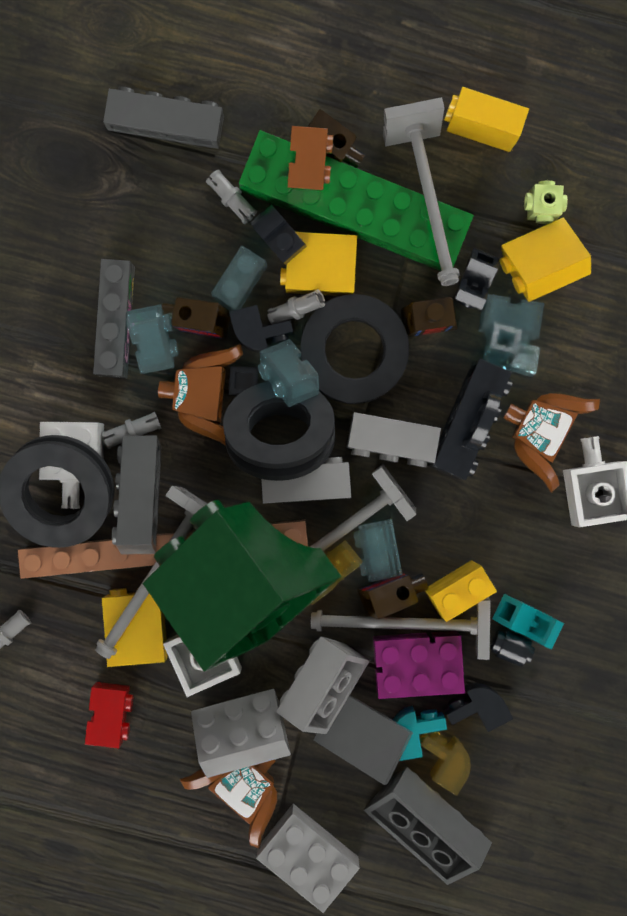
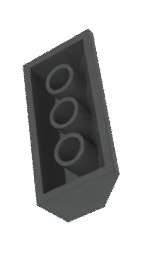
[363,767,492,885]

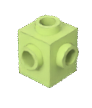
[524,181,568,224]

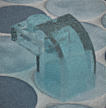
[483,322,540,377]

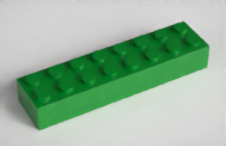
[239,130,474,271]

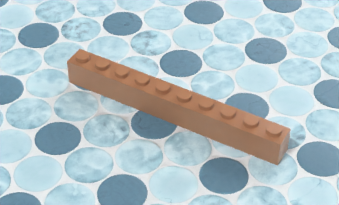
[18,519,308,579]

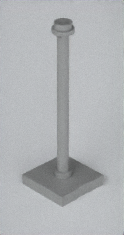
[383,97,460,286]
[310,464,417,551]
[95,486,207,659]
[311,597,490,660]

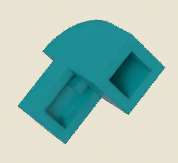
[492,594,564,649]
[393,706,447,761]

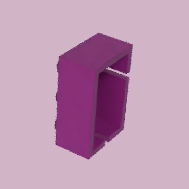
[373,631,465,699]

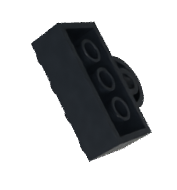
[428,358,513,480]

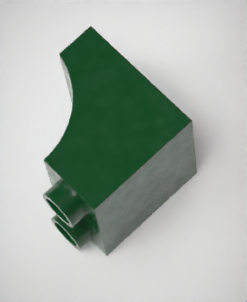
[142,500,342,672]

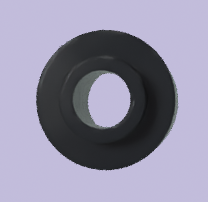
[490,630,535,667]

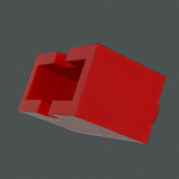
[85,682,134,749]

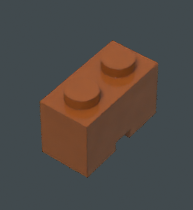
[288,126,333,190]

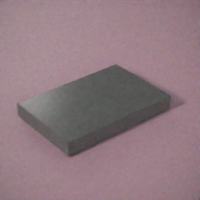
[314,695,413,785]

